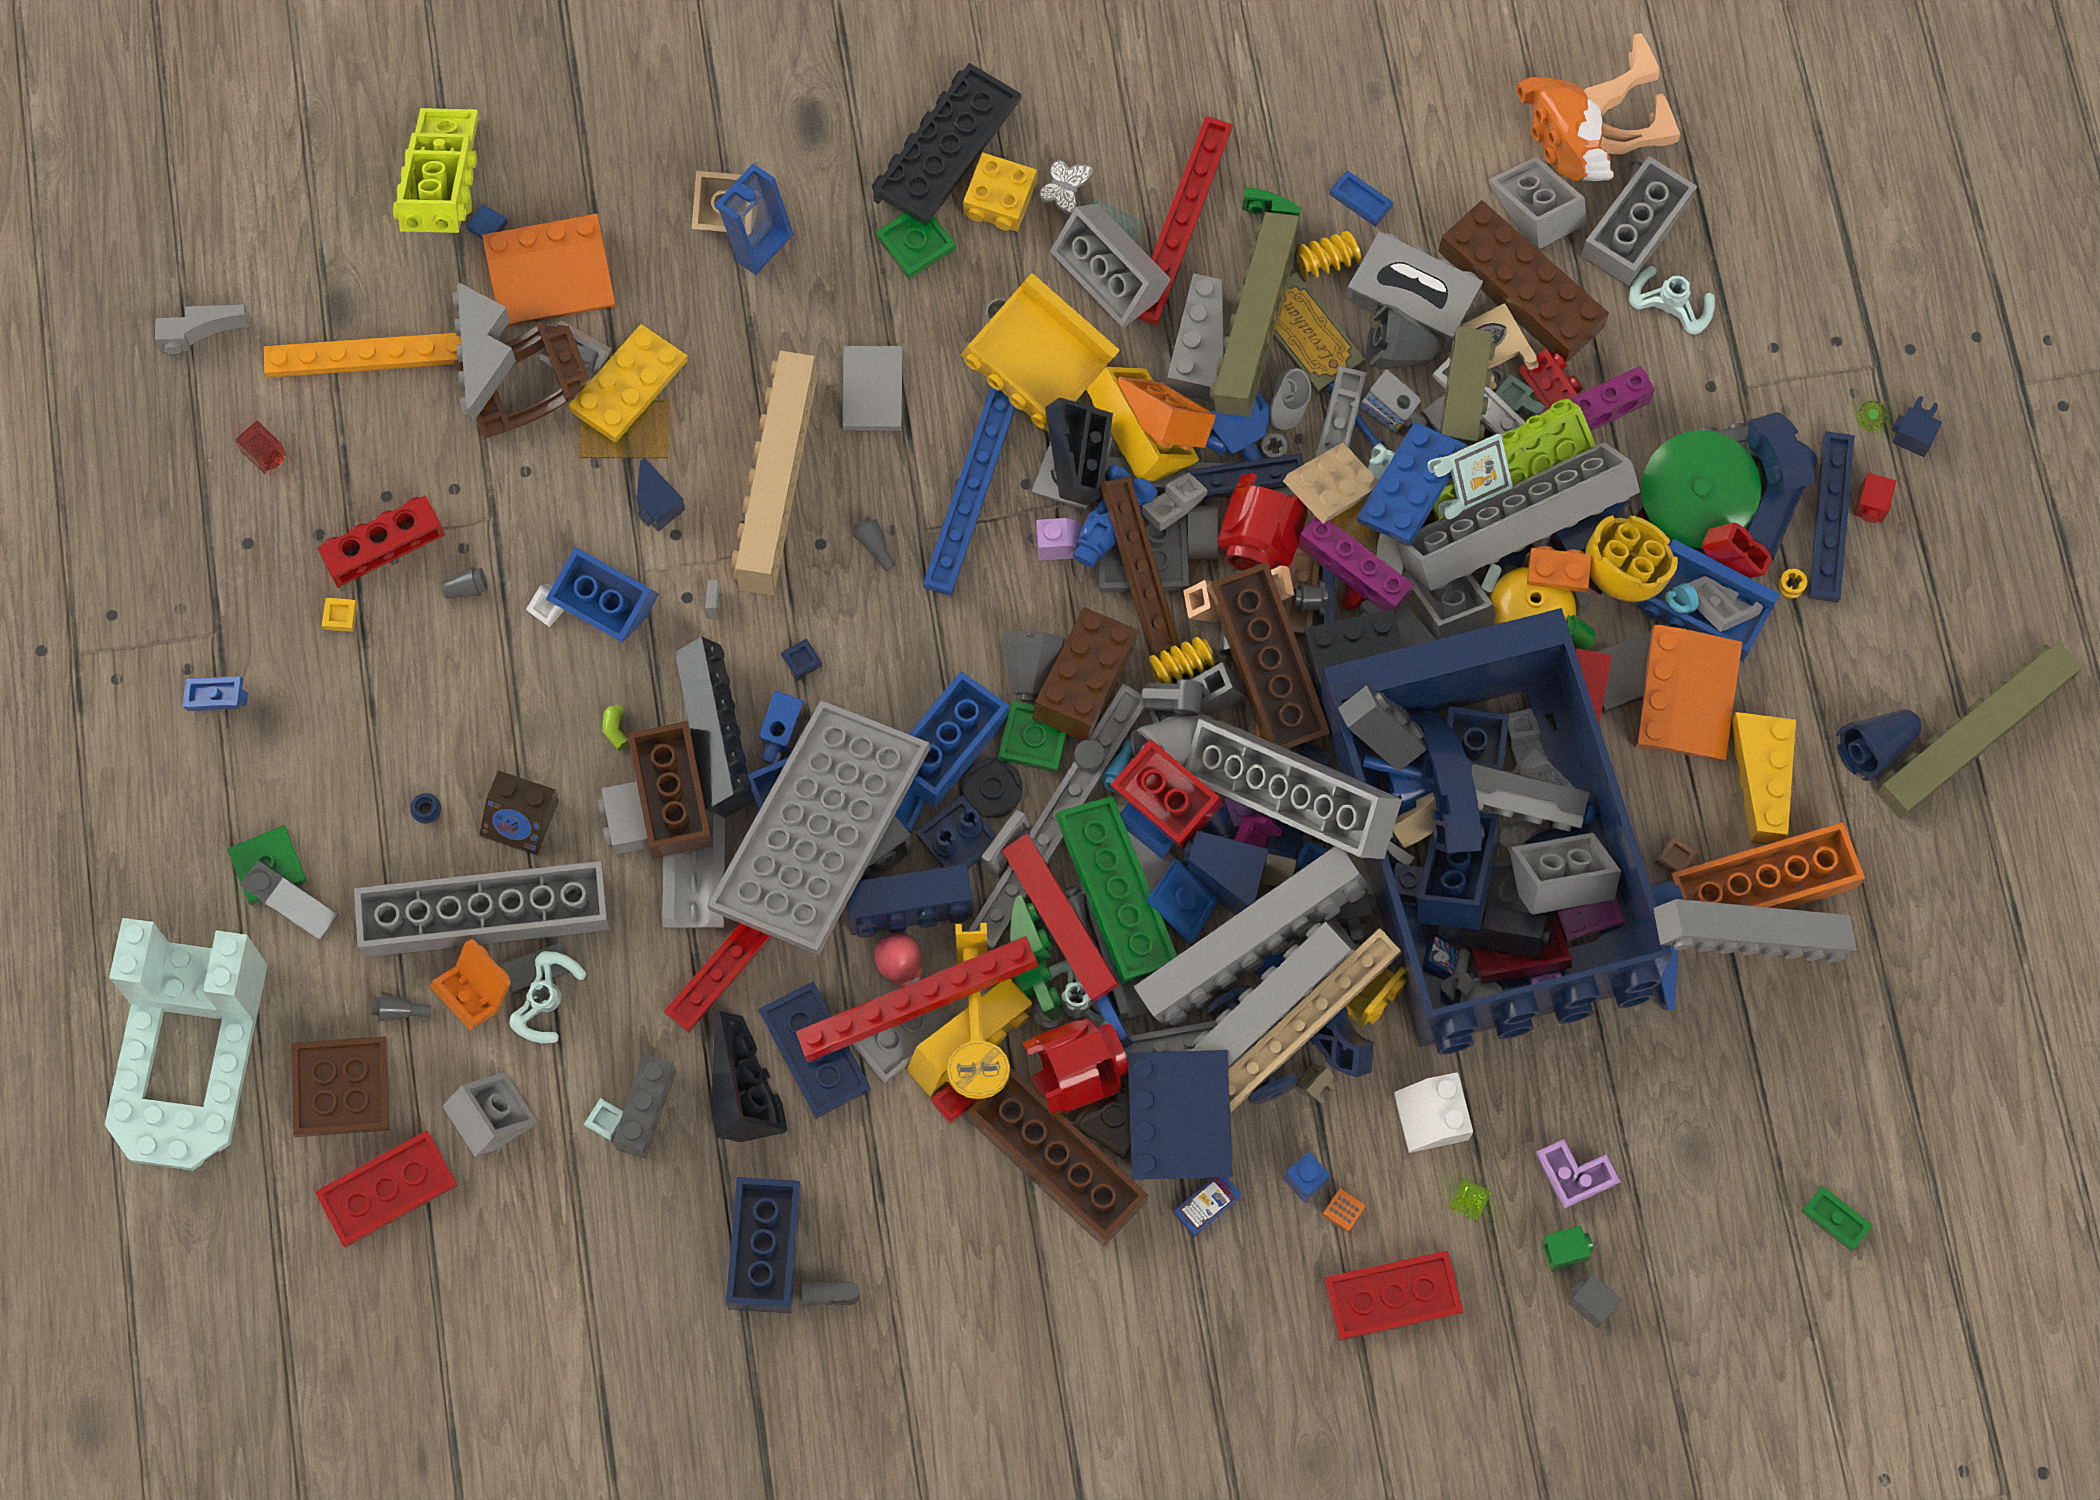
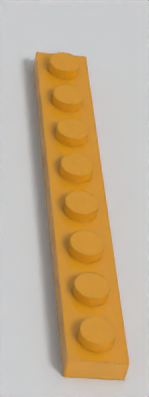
[264,333,500,378]

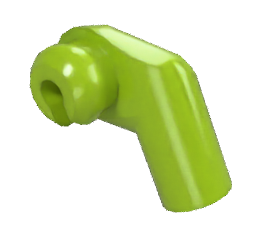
[602,705,629,751]

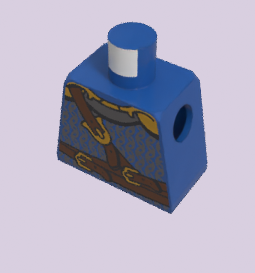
[759,690,810,764]

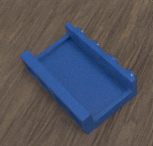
[1637,539,1780,662]

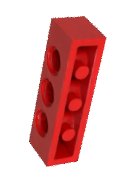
[317,495,445,588]

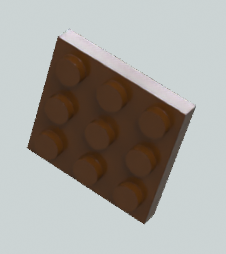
[292,1036,390,1138]

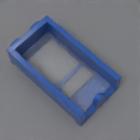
[714,164,794,275]

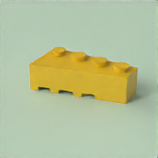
[1730,712,1796,844]
[906,979,1033,1098]

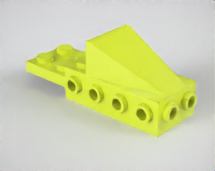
[393,108,479,233]

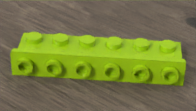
[1432,399,1596,520]

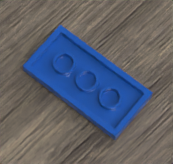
[1357,422,1467,546]

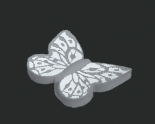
[1039,160,1093,215]

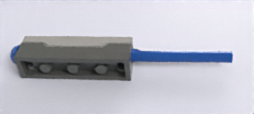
[1362,755,1596,831]

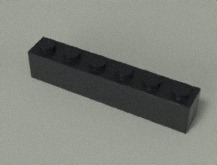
[675,636,753,818]

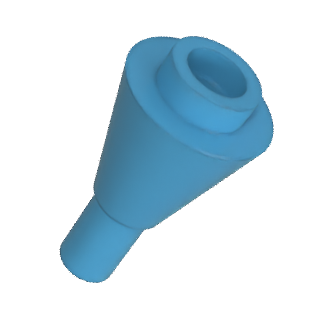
[1100,739,1133,792]

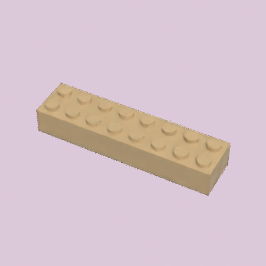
[731,351,817,596]

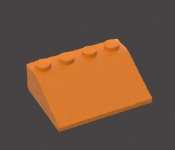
[482,214,616,327]
[1635,625,1742,761]

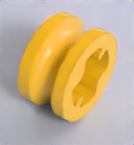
[1778,569,1808,599]

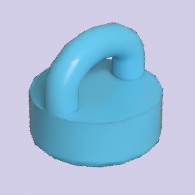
[1665,583,1699,614]

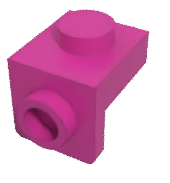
[1234,814,1283,848]

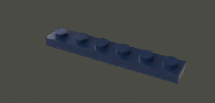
[1809,431,1855,603]

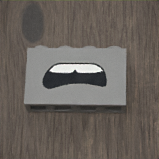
[1345,231,1483,349]

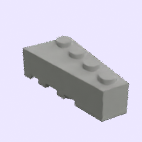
[1166,273,1224,402]

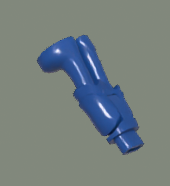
[1073,465,1157,568]

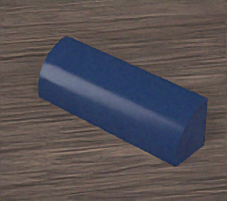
[1748,440,1817,561]

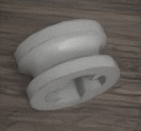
[1260,433,1288,459]

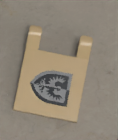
[1460,303,1539,390]

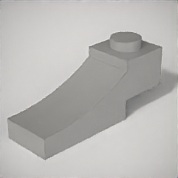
[155,304,250,354]

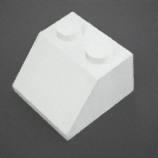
[1393,1072,1473,1153]

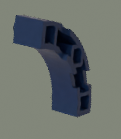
[1408,711,1484,853]

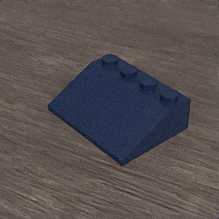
[1128,1050,1233,1180]

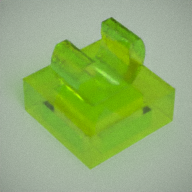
[1449,1178,1491,1222]

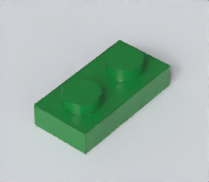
[1801,1186,1873,1252]

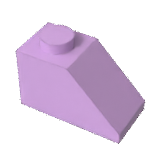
[1036,518,1084,561]

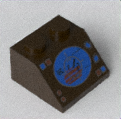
[479,770,559,855]

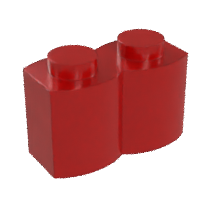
[1702,523,1772,579]

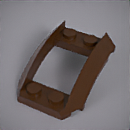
[454,321,589,439]

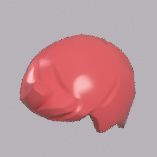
[874,933,922,987]

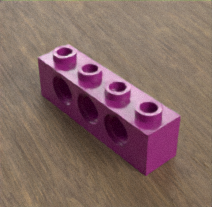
[1538,365,1655,431]
[1298,516,1414,615]

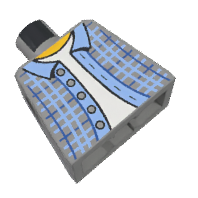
[1358,369,1428,433]

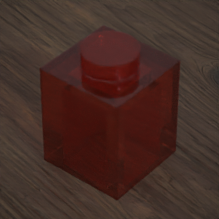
[235,420,286,474]

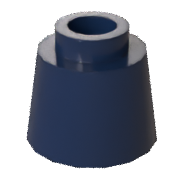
[1202,806,1235,839]

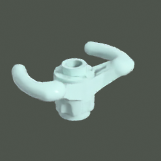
[1628,266,1715,335]
[509,951,586,1044]
[1048,960,1107,1026]

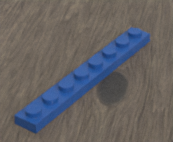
[923,387,1016,596]

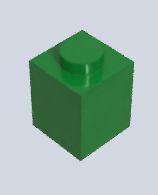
[1542,1226,1593,1272]

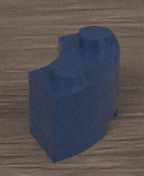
[1747,412,1815,491]
[1310,1007,1374,1077]

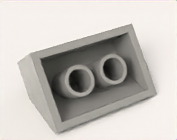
[1510,833,1621,915]

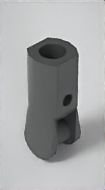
[802,1281,860,1305]

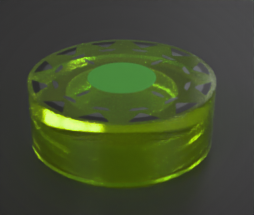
[1856,400,1888,431]

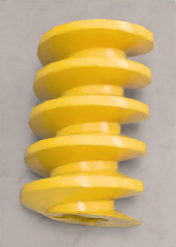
[1297,231,1362,281]
[1148,637,1216,683]

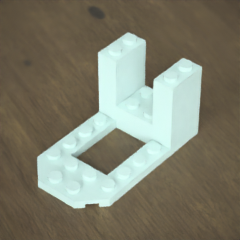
[105,918,268,1171]

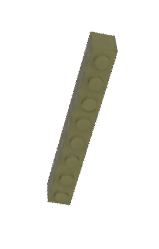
[1210,212,1301,417]
[1877,641,2083,820]

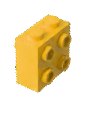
[963,152,1037,232]

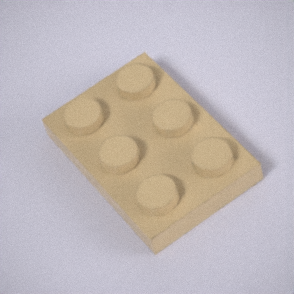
[1283,442,1379,523]

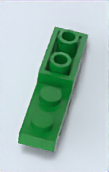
[1010,895,1063,1020]

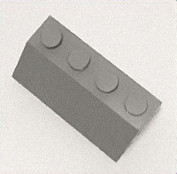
[1050,204,1171,327]

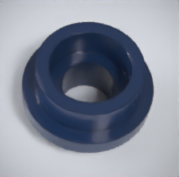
[410,793,441,824]

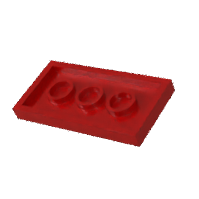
[315,1130,458,1248]
[1324,1250,1463,1341]

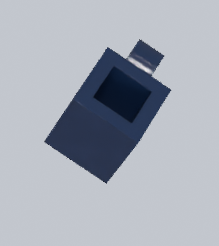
[1892,396,1942,457]

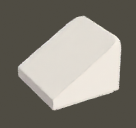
[526,584,564,627]

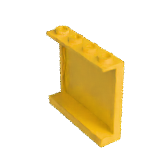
[960,273,1120,432]

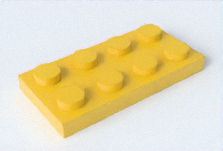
[568,324,688,443]

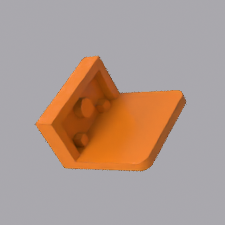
[1525,546,1591,593]
[430,939,511,1031]

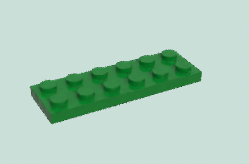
[1055,796,1177,983]

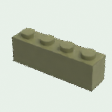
[1440,326,1496,447]

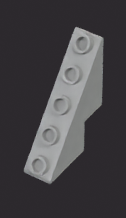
[453,283,516,422]

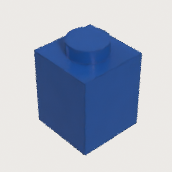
[1283,1152,1330,1203]

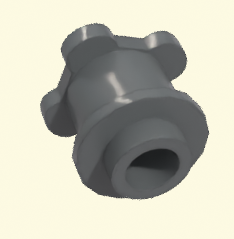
[1292,581,1328,617]

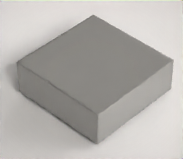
[705,580,721,619]

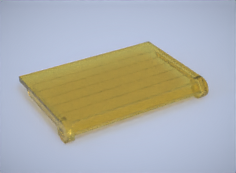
[579,400,670,458]

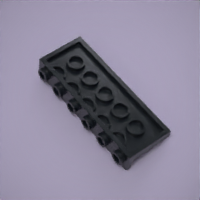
[872,63,1022,226]

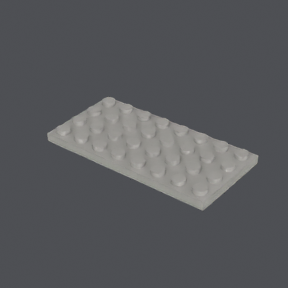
[707,700,930,955]

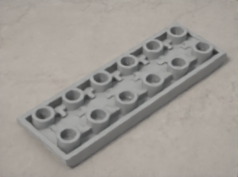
[662,810,726,928]

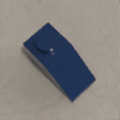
[637,458,685,532]

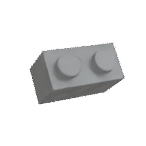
[598,781,649,855]

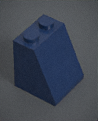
[1183,831,1269,916]

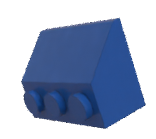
[546,547,659,642]

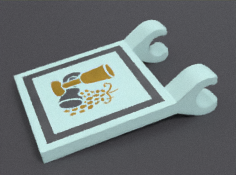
[1428,434,1513,519]

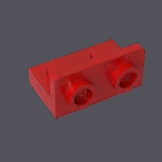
[1518,348,1583,410]

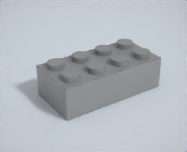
[1581,156,1697,286]

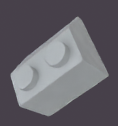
[442,1072,538,1157]

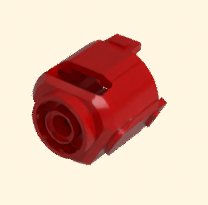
[1217,473,1308,571]
[1022,1018,1129,1113]

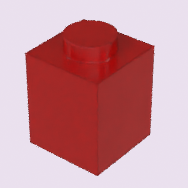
[1854,473,1897,523]

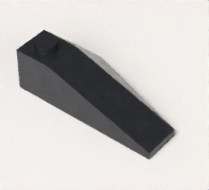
[711,1011,788,1142]

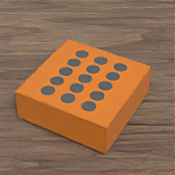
[1322,1188,1366,1233]

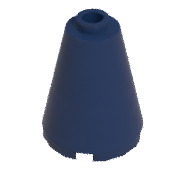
[1836,709,1921,781]

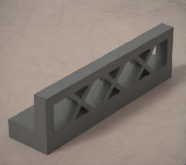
[1085,898,1149,1022]

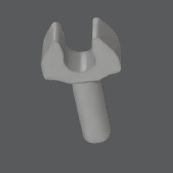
[1441,949,1474,1001]

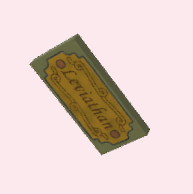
[1273,273,1365,394]

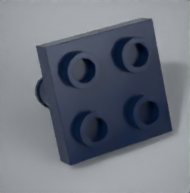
[915,795,997,869]

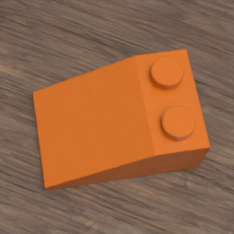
[1117,377,1216,450]

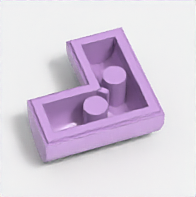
[1535,1139,1621,1209]

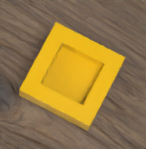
[322,598,357,632]

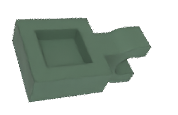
[1495,374,1545,419]

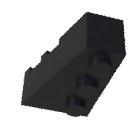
[1045,397,1113,505]

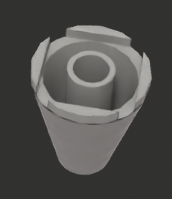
[1130,712,1214,766]

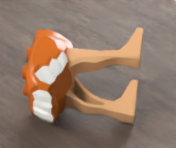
[1516,33,1680,181]

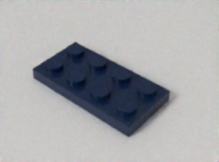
[758,981,871,1119]

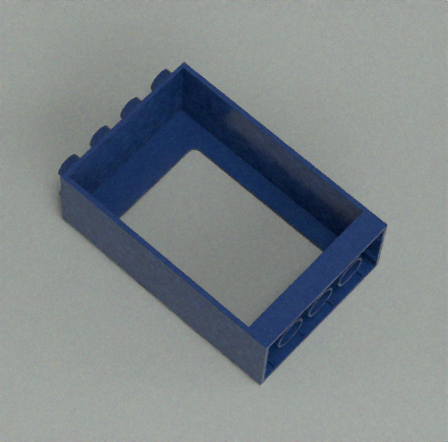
[1320,608,1672,1055]

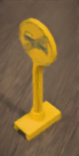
[947,923,1010,1099]

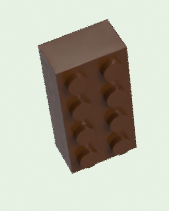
[1032,607,1139,741]
[627,721,713,859]

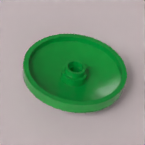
[1641,430,1761,549]

